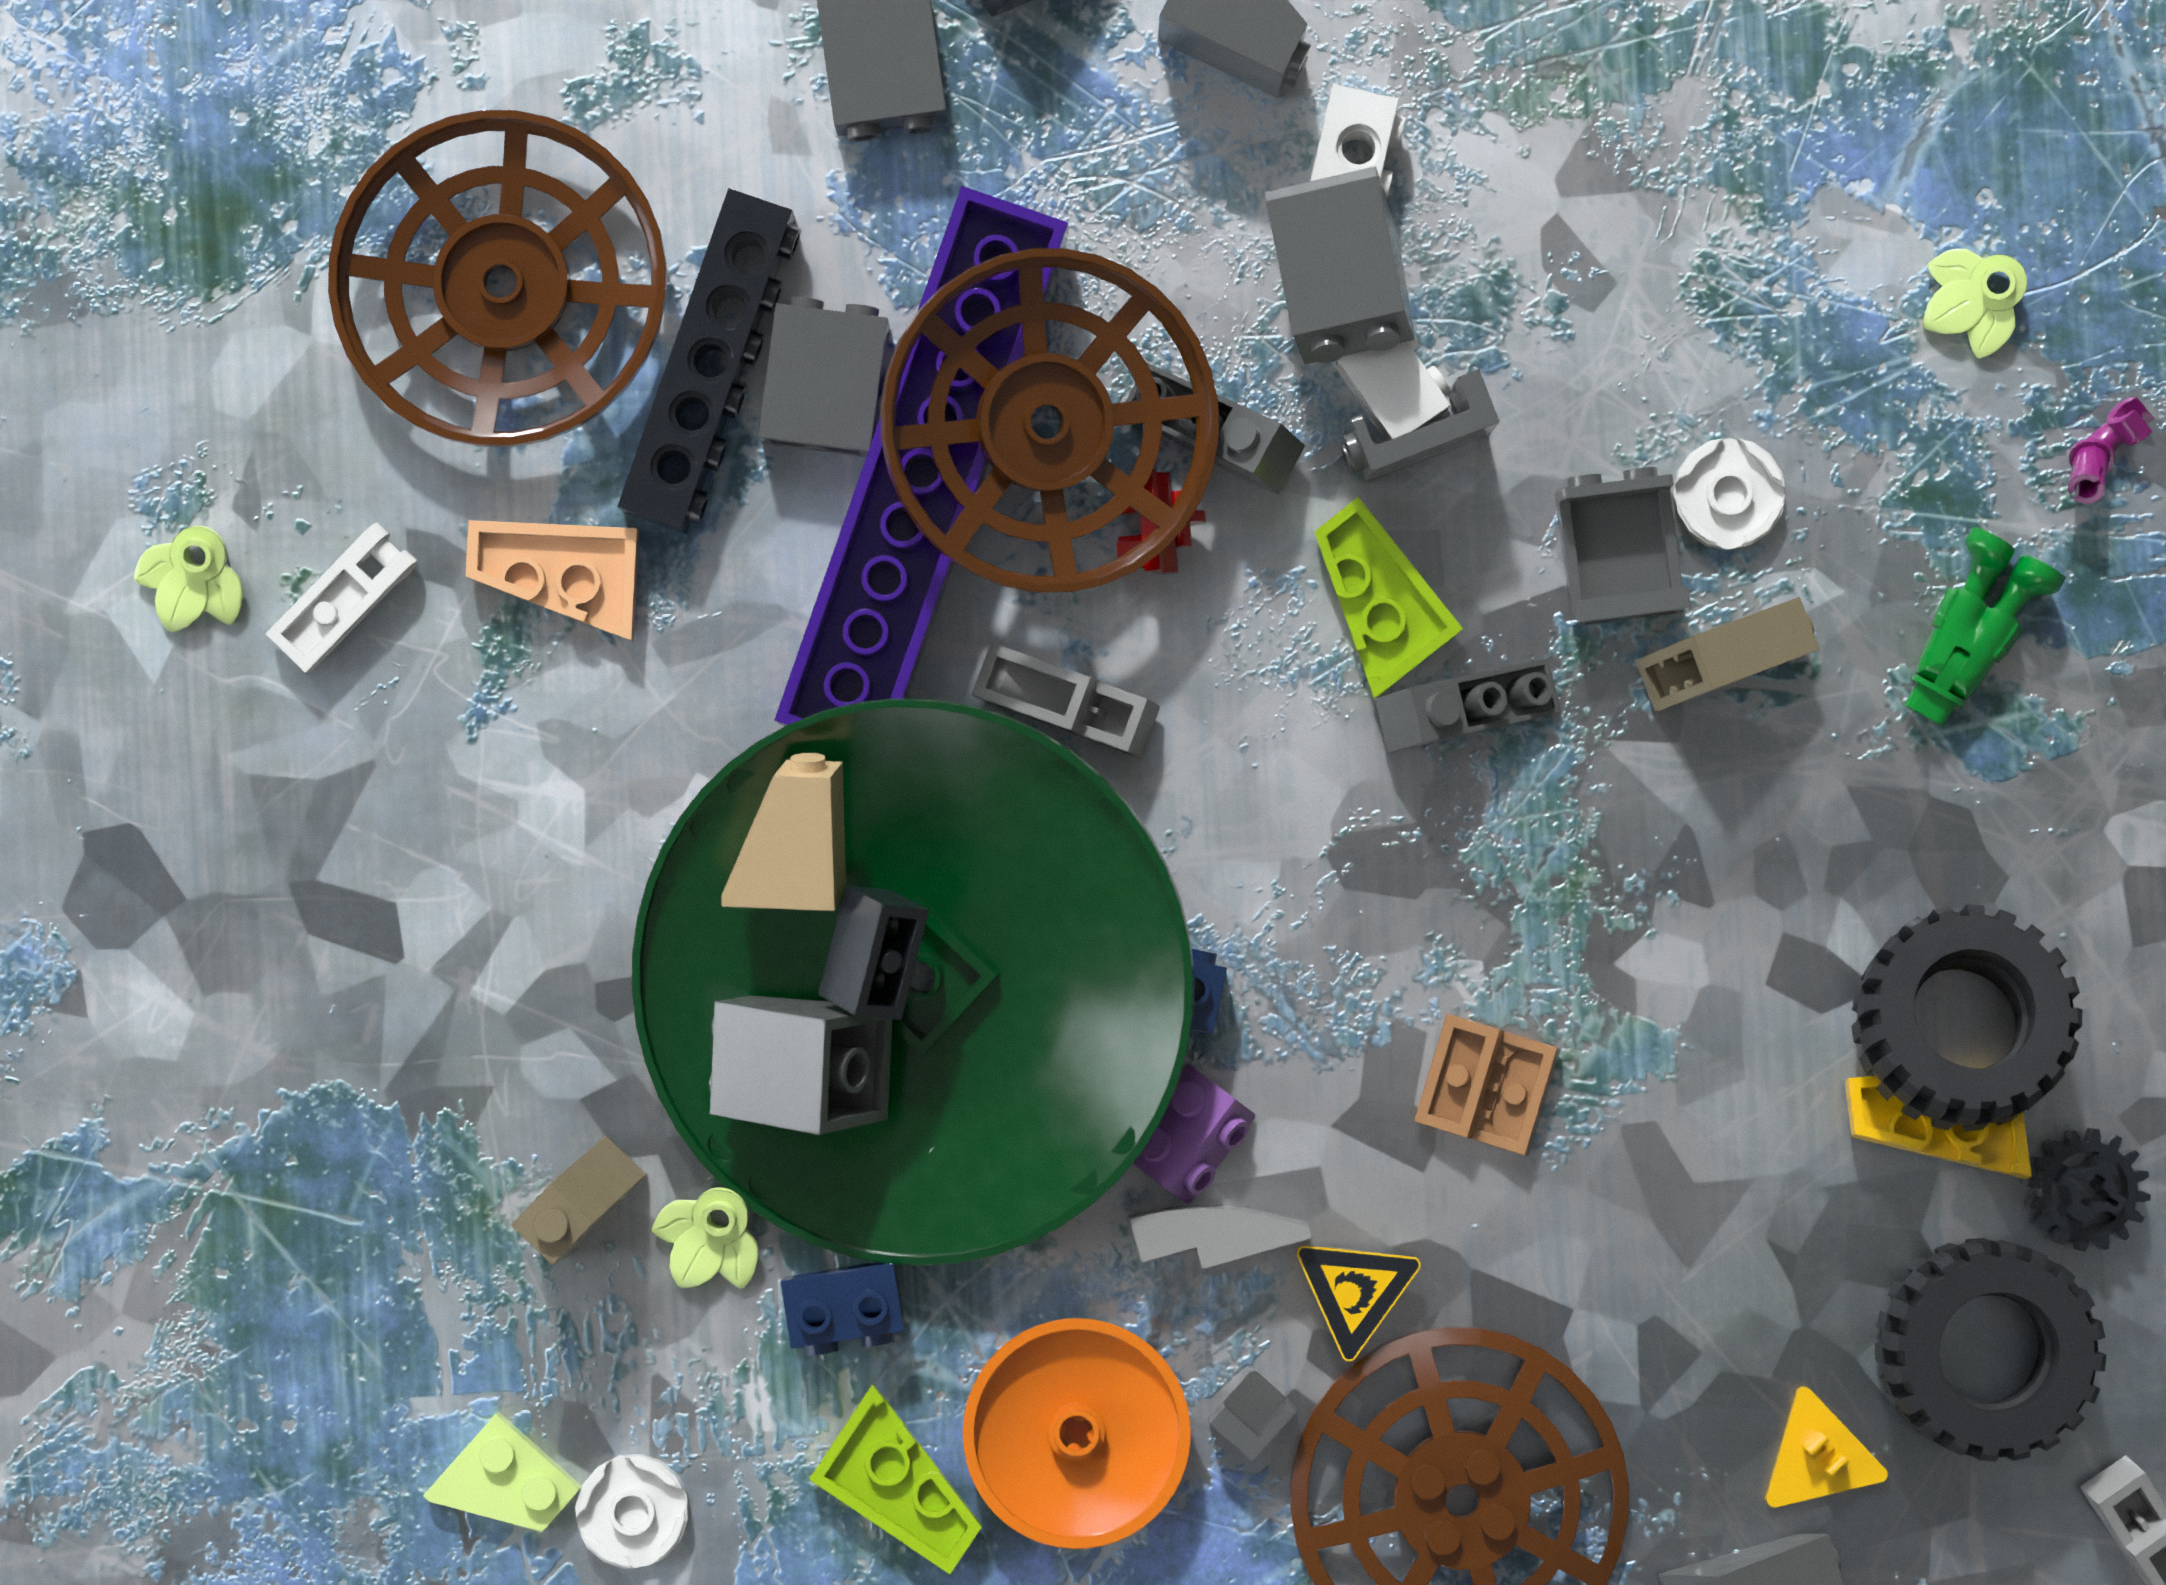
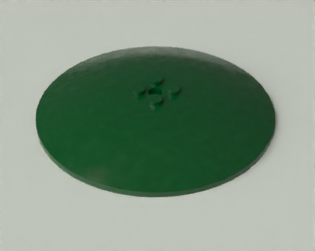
[632,698,1195,1266]

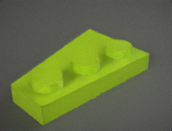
[1314,497,1463,699]
[809,1383,982,1575]

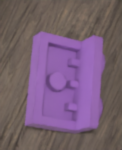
[1133,1063,1255,1204]

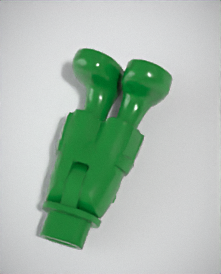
[1904,527,2066,727]

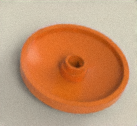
[963,1318,1191,1549]

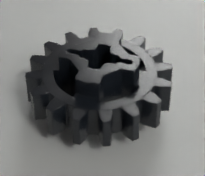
[2022,1128,2151,1251]

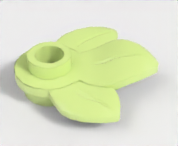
[1923,249,2027,358]
[134,525,243,632]
[651,1187,759,1288]

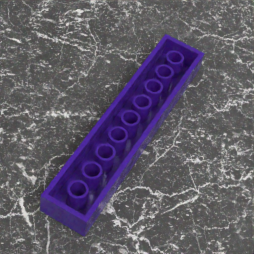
[774,186,1069,726]

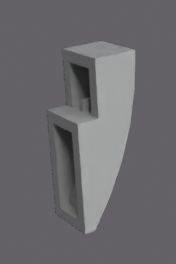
[971,643,1161,759]
[1129,1205,1312,1269]
[2080,1455,2166,1585]

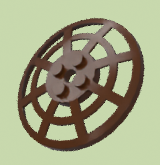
[328,110,667,447]
[880,248,1219,593]
[1290,1326,1629,1585]

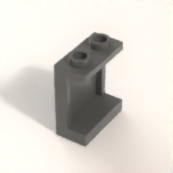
[817,0,947,142]
[758,297,890,457]
[1339,369,1500,484]
[1555,467,1691,627]

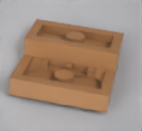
[1414,1014,1561,1156]

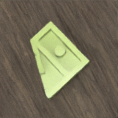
[423,1412,582,1532]

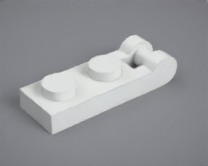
[265,522,418,674]

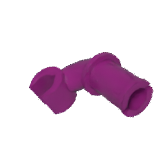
[2068,397,2155,504]

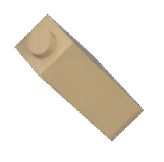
[721,753,846,911]

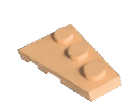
[465,520,639,642]

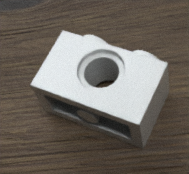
[1310,83,1405,197]

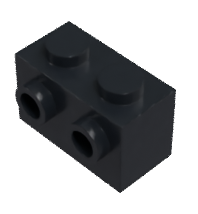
[818,885,929,1020]

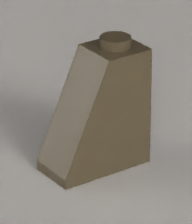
[1635,597,1820,712]
[511,1135,647,1265]

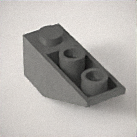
[1125,363,1305,495]
[1375,658,1562,753]

